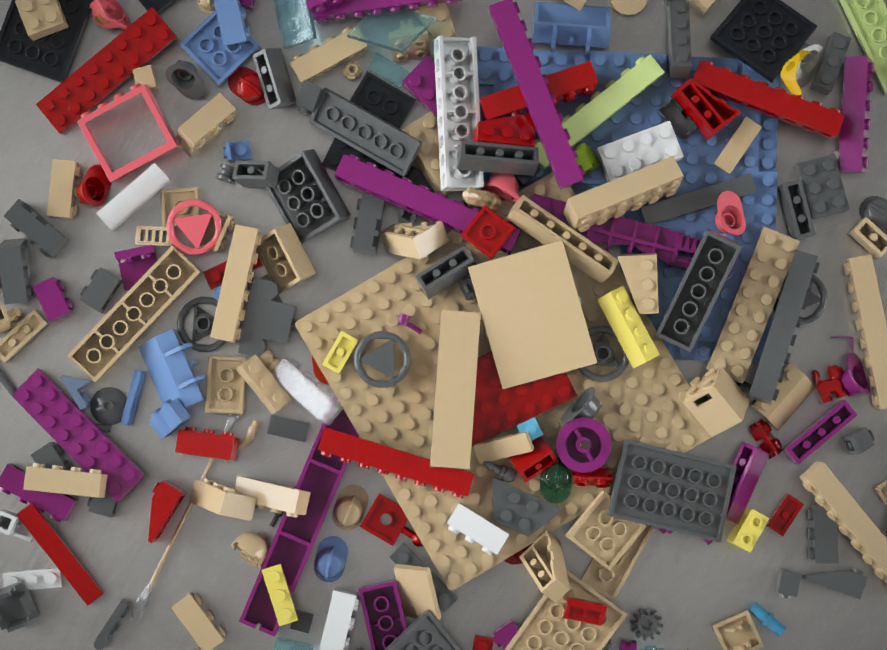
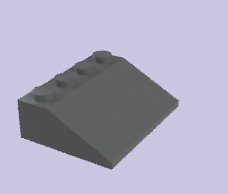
[266,149,351,244]

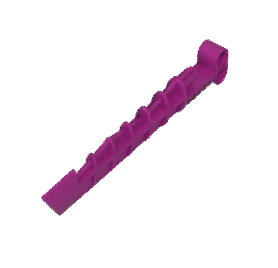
[508,194,733,279]

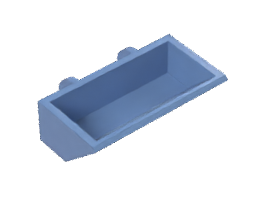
[533,2,611,54]
[138,329,207,409]

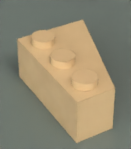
[379,221,449,260]

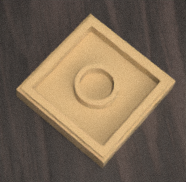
[160,187,201,227]

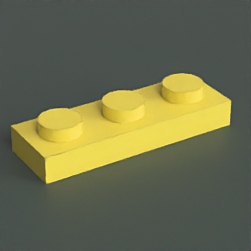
[262,564,299,626]

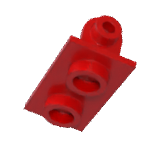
[749,418,782,459]
[571,468,613,488]

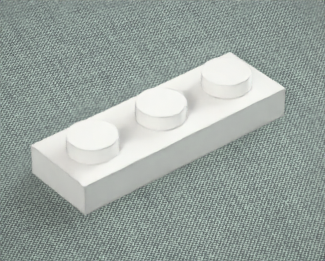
[2,568,63,590]

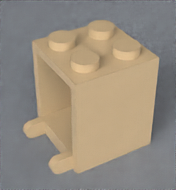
[683,366,750,437]

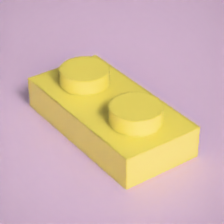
[322,331,359,374]

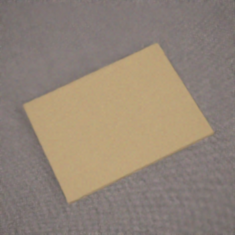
[468,240,597,389]

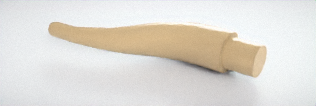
[225,420,260,464]

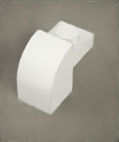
[0,509,34,542]

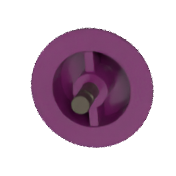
[556,417,611,473]

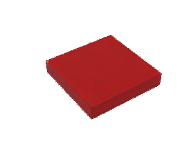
[461,205,516,260]

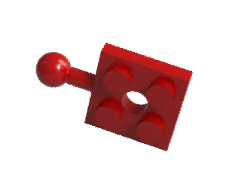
[359,493,423,547]

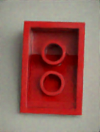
[148,480,187,543]

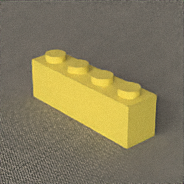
[597,286,660,368]

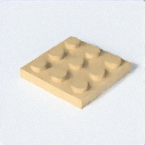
[565,490,646,571]

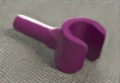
[398,313,422,334]

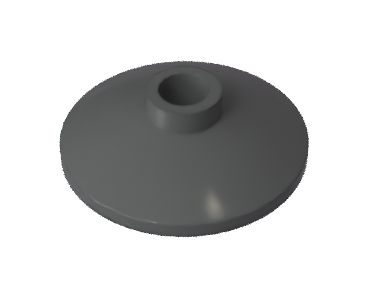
[90,387,127,425]

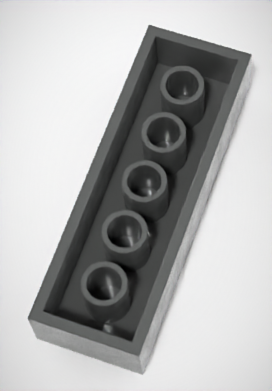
[655,228,743,352]

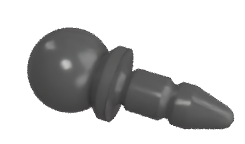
[483,461,517,482]

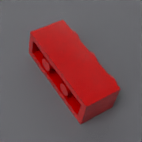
[175,427,239,461]

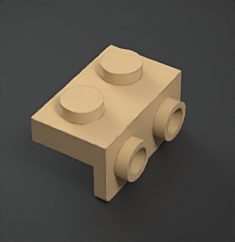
[200,211,235,253]

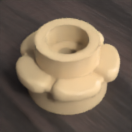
[343,61,362,80]

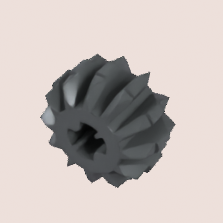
[630,607,663,641]

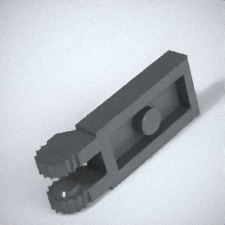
[93,599,129,650]

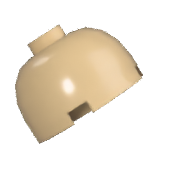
[231,532,270,569]

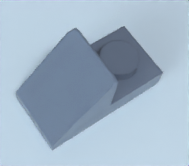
[60,376,93,410]

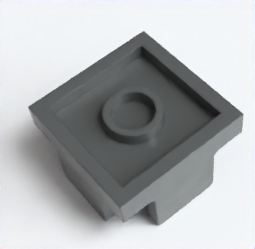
[0,581,39,633]

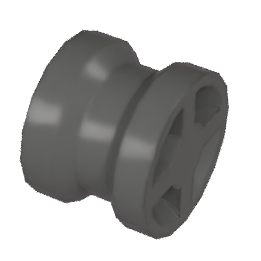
[216,163,235,184]
[397,208,417,224]

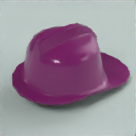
[841,352,871,396]

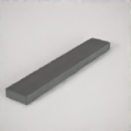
[640,173,756,225]

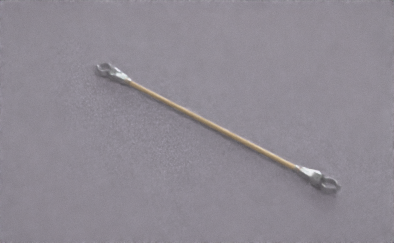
[130,399,246,622]

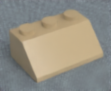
[257,223,316,294]
[749,362,815,431]

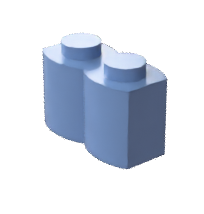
[148,398,191,440]

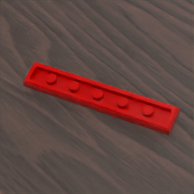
[16,502,103,606]

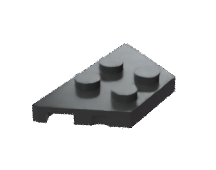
[492,477,561,537]

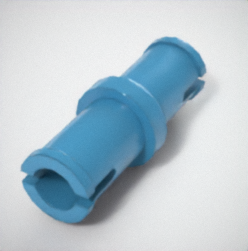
[749,602,786,637]

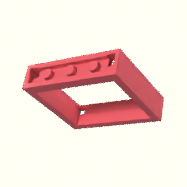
[77,83,180,182]

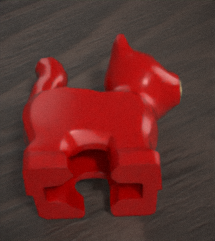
[812,365,847,404]

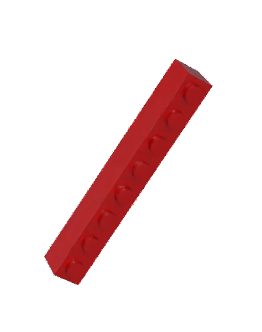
[692,60,845,139]
[317,427,475,499]

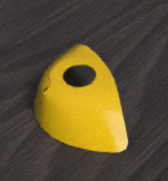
[780,50,809,95]

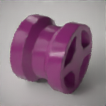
[619,639,637,650]

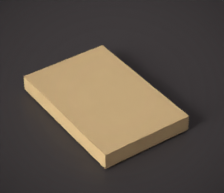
[204,356,247,415]
[393,564,441,621]

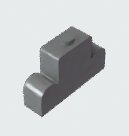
[238,277,297,356]

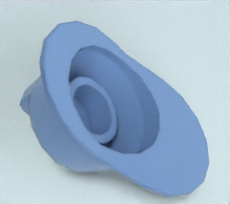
[314,536,348,582]

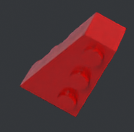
[670,78,741,140]

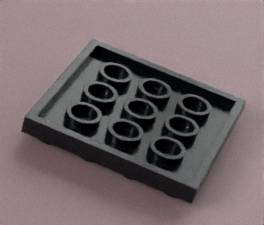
[710,0,817,83]

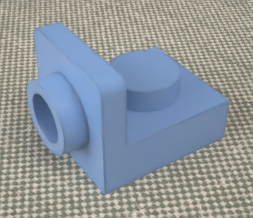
[223,140,252,163]

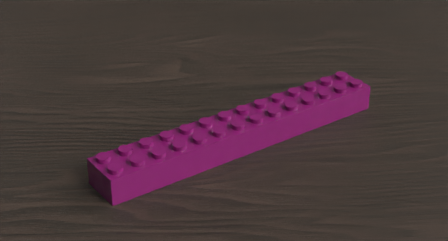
[239,394,359,637]

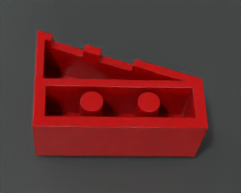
[473,113,535,147]

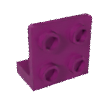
[114,245,158,291]

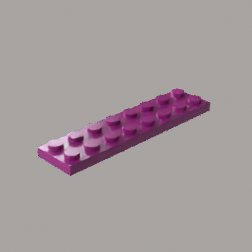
[12,368,145,503]

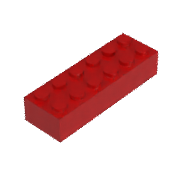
[479,61,598,121]

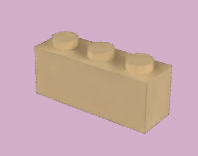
[47,159,81,220]
[236,354,292,414]
[171,592,226,650]

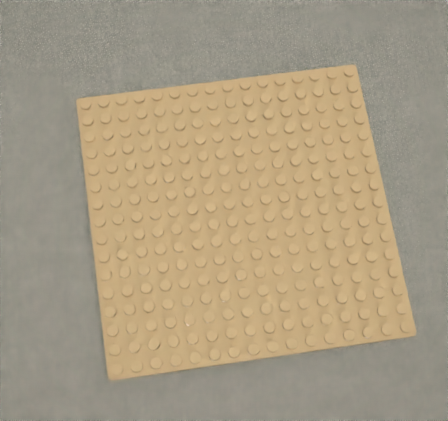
[295,172,711,590]

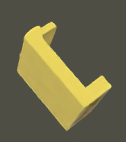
[726,508,769,553]

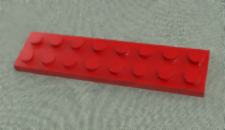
[36,7,177,134]

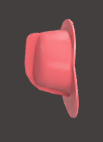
[715,190,746,236]

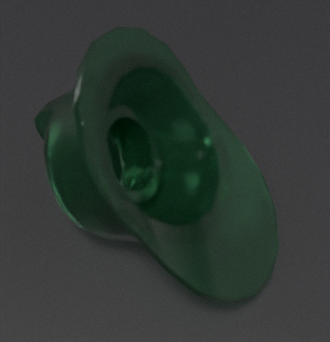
[540,456,572,504]

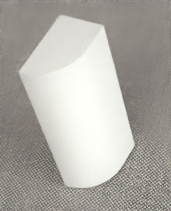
[96,163,171,231]

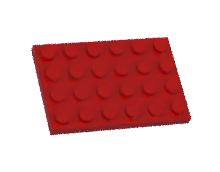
[472,351,577,447]

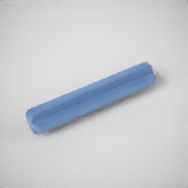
[121,369,146,426]

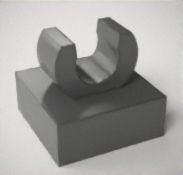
[458,277,476,300]

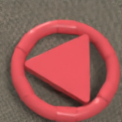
[166,199,223,255]

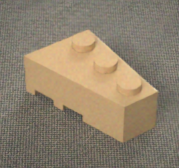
[412,3,456,42]
[176,93,236,158]
[617,253,659,314]
[189,478,257,521]
[519,530,570,602]

